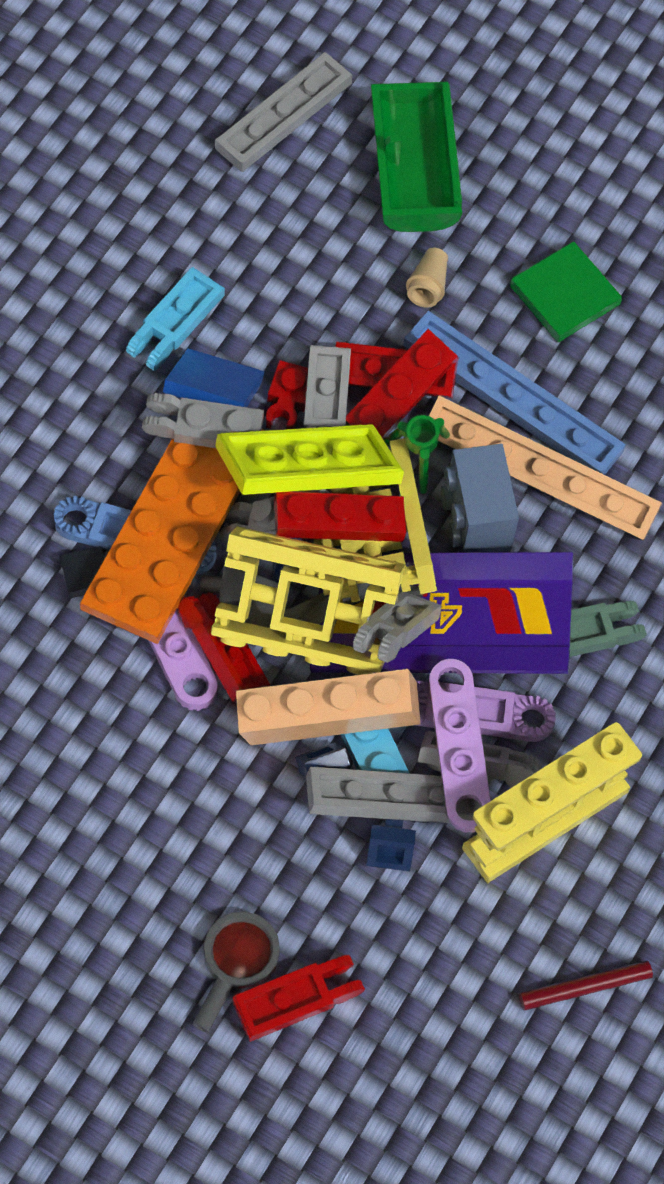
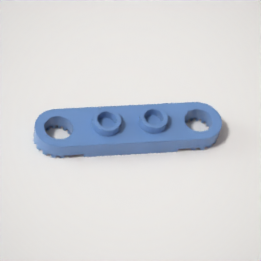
[54,496,216,575]

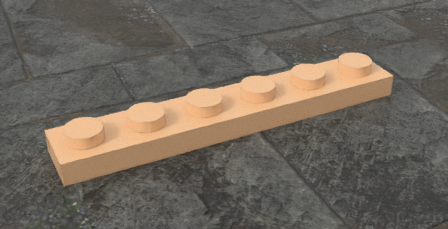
[429,396,662,541]

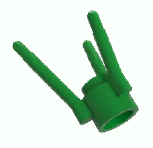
[383,415,450,494]

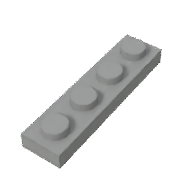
[215,52,352,172]
[306,767,481,823]

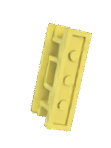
[314,438,437,603]
[211,526,405,675]
[462,722,642,884]

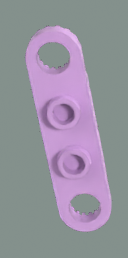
[148,606,218,711]
[429,659,491,833]
[416,680,556,742]

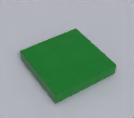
[510,241,623,343]

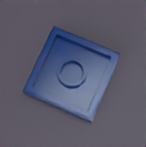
[163,348,265,407]

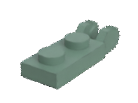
[570,600,647,657]

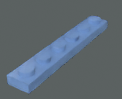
[403,311,626,475]

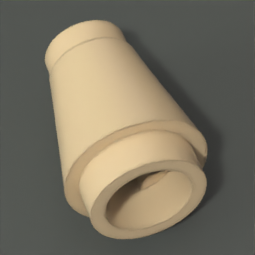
[406,248,448,307]

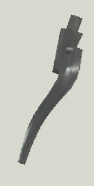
[200,566,423,628]

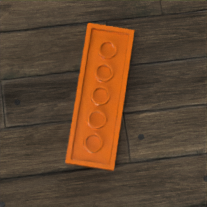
[80,429,265,644]

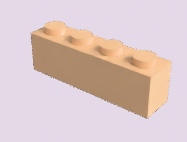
[236,669,421,745]

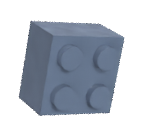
[441,444,519,553]

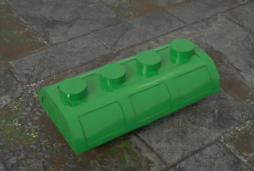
[371,82,462,232]

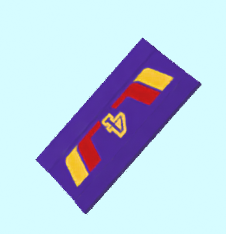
[310,552,573,674]

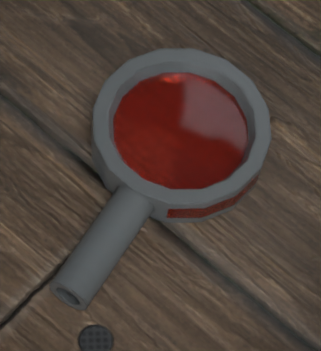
[193,911,280,1033]

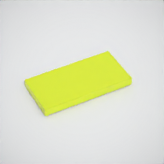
[215,424,404,495]

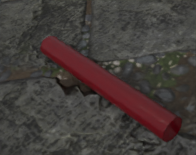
[519,960,653,1011]

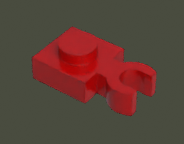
[266,360,308,429]

